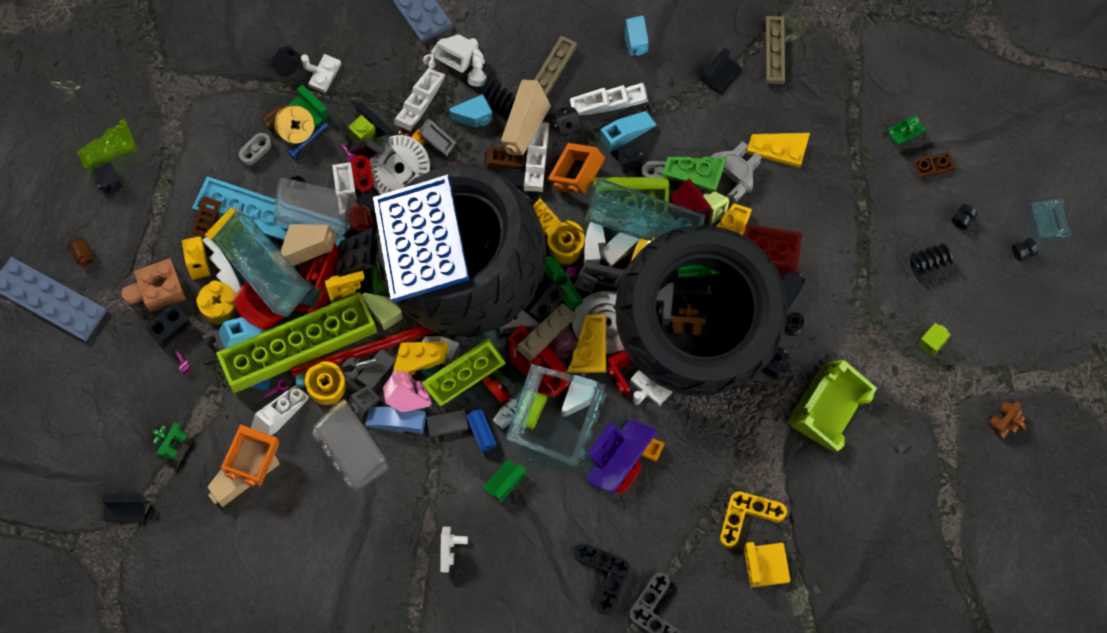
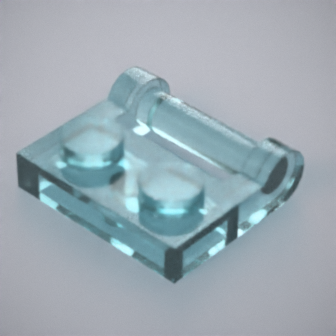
[1030,199,1072,240]

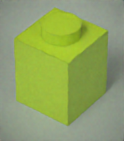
[348,115,376,143]
[918,322,951,357]

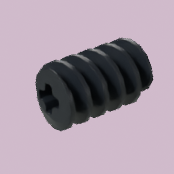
[483,81,516,118]
[910,243,953,277]

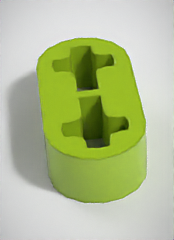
[523,392,547,430]

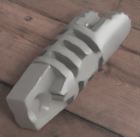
[493,385,533,429]

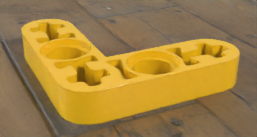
[720,492,787,549]

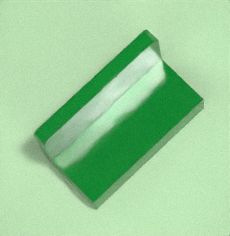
[289,85,329,128]
[483,460,526,503]

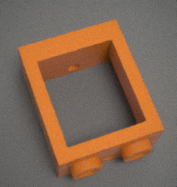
[548,143,605,195]
[221,424,280,487]

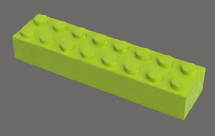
[216,292,377,393]

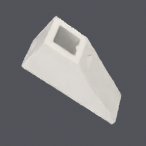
[251,385,309,435]

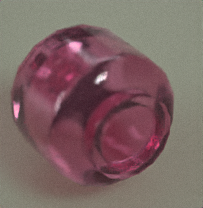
[550,329,577,358]

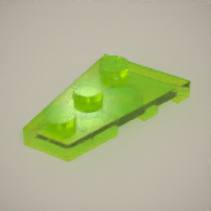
[78,118,137,170]

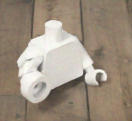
[423,35,486,87]

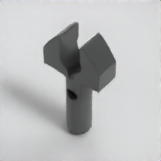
[342,356,379,378]

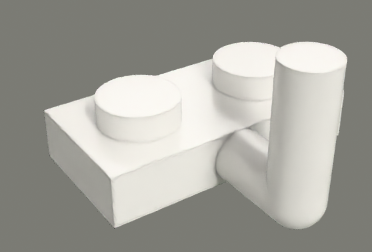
[301,54,341,93]
[630,371,672,406]
[441,527,468,572]

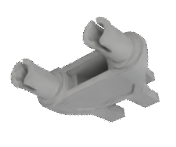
[710,141,762,203]

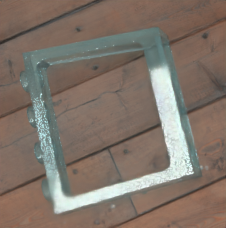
[506,364,606,466]

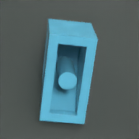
[625,16,649,56]
[449,94,493,128]

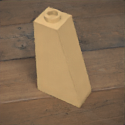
[501,79,551,155]
[208,439,280,507]

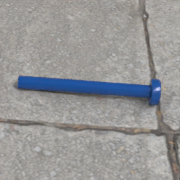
[288,123,328,159]

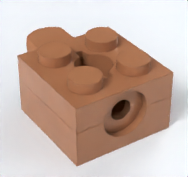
[121,258,186,312]

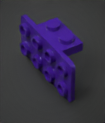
[586,420,657,493]

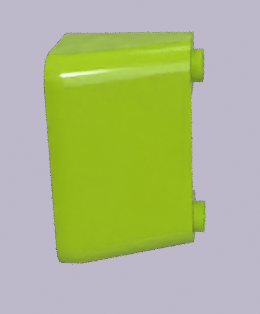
[788,360,877,452]

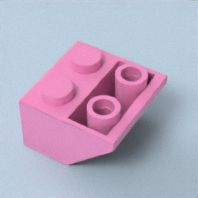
[383,369,432,412]

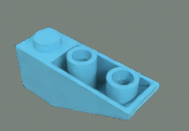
[600,111,656,153]
[219,318,276,349]

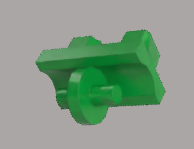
[887,115,926,146]
[152,422,187,459]

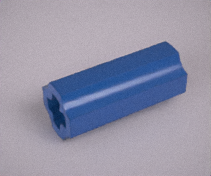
[466,409,497,452]

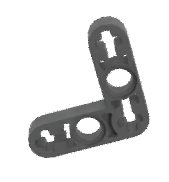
[629,572,681,633]

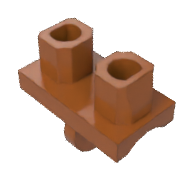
[670,303,706,335]
[990,401,1026,440]

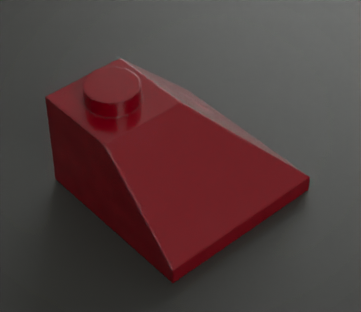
[668,178,711,224]

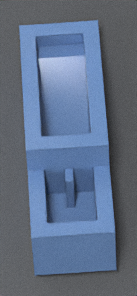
[365,407,426,434]

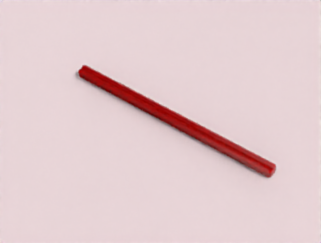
[291,326,437,378]

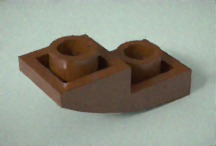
[913,151,956,178]

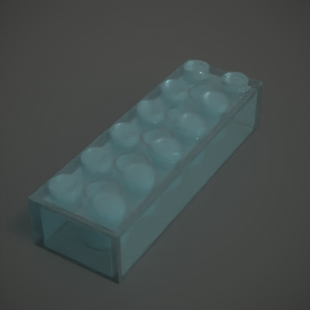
[585,178,705,241]
[213,211,311,317]

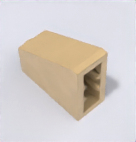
[279,224,337,267]

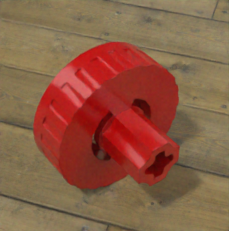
[234,281,285,329]

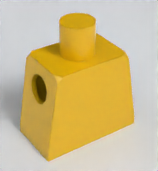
[182,237,211,280]

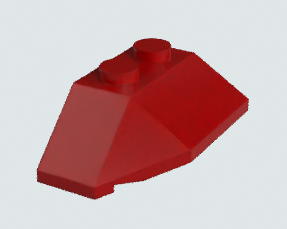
[292,243,338,313]
[508,325,570,397]

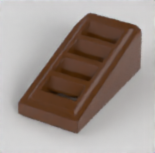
[486,146,525,169]
[191,196,222,238]

